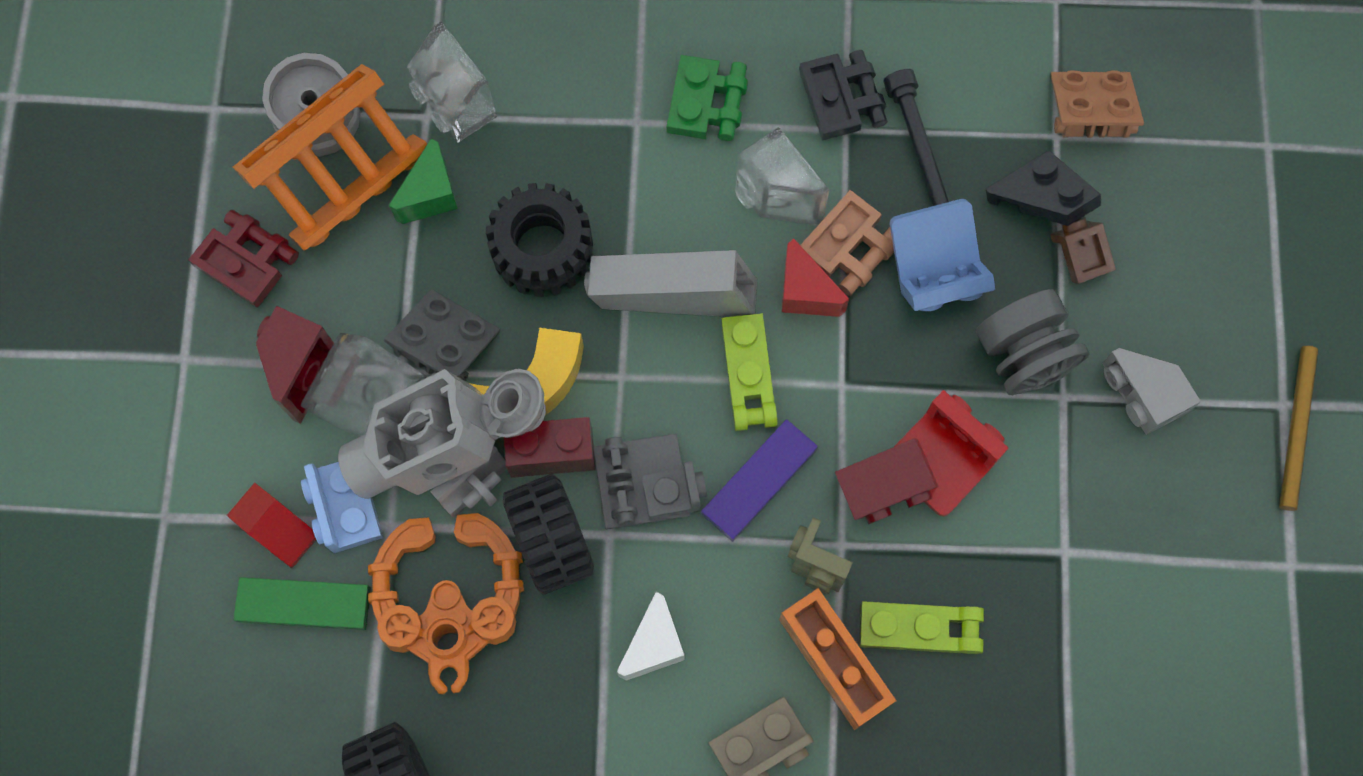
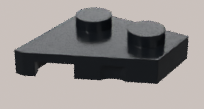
[986,151,1101,226]

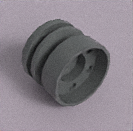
[976,289,1090,396]

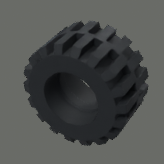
[486,183,593,297]
[503,473,594,595]
[342,722,429,776]

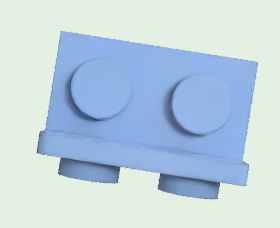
[301,462,383,554]

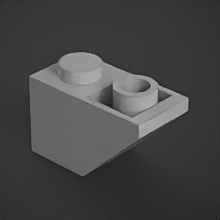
[1102,348,1201,435]

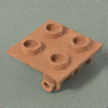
[1050,70,1144,138]

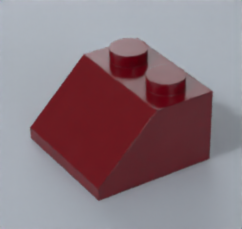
[256,306,340,424]

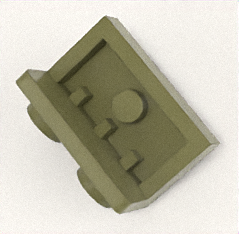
[787,517,853,594]

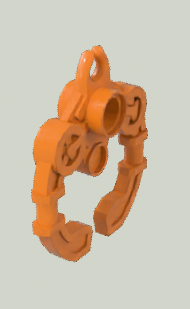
[368,513,524,694]

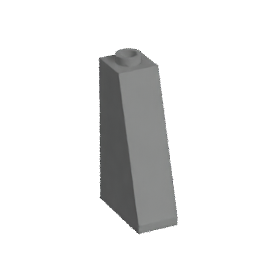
[584,250,757,317]

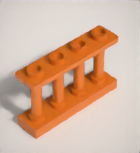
[233,64,427,250]

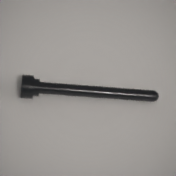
[883,69,949,206]

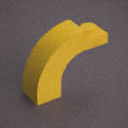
[471,328,584,415]

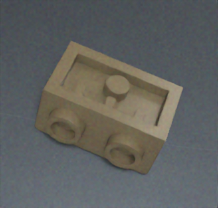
[708,696,814,776]

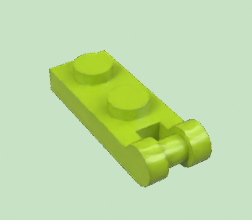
[721,313,777,431]
[859,601,984,654]

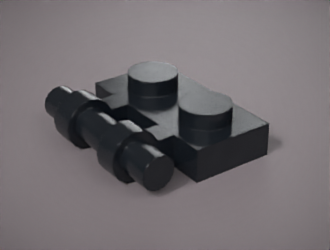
[799,50,888,141]

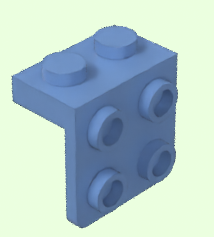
[890,199,995,311]

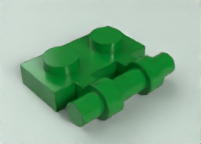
[666,55,748,141]

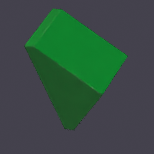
[389,139,458,224]

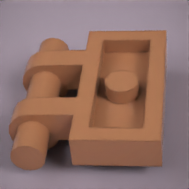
[800,190,894,296]

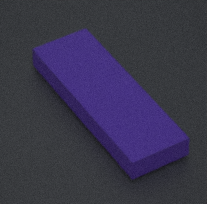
[701,419,818,542]

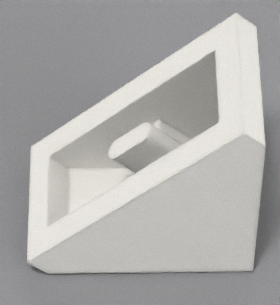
[617,592,685,681]

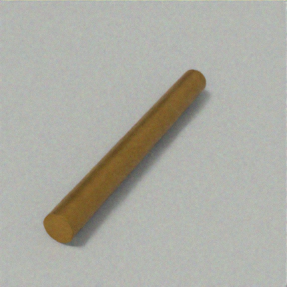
[1279,346,1318,511]

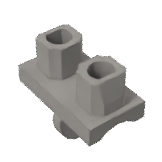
[430,445,507,518]

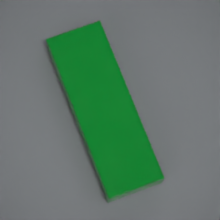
[233,577,371,630]

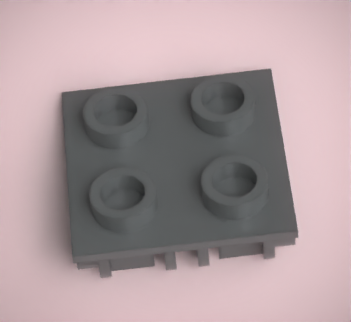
[384,289,500,381]
[593,434,690,530]

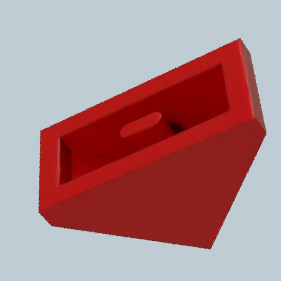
[781,239,849,317]
[226,483,316,568]

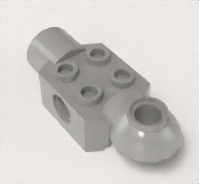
[338,369,546,499]

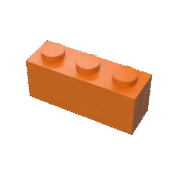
[779,588,896,730]

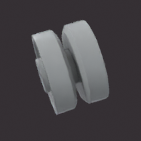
[262,53,361,157]

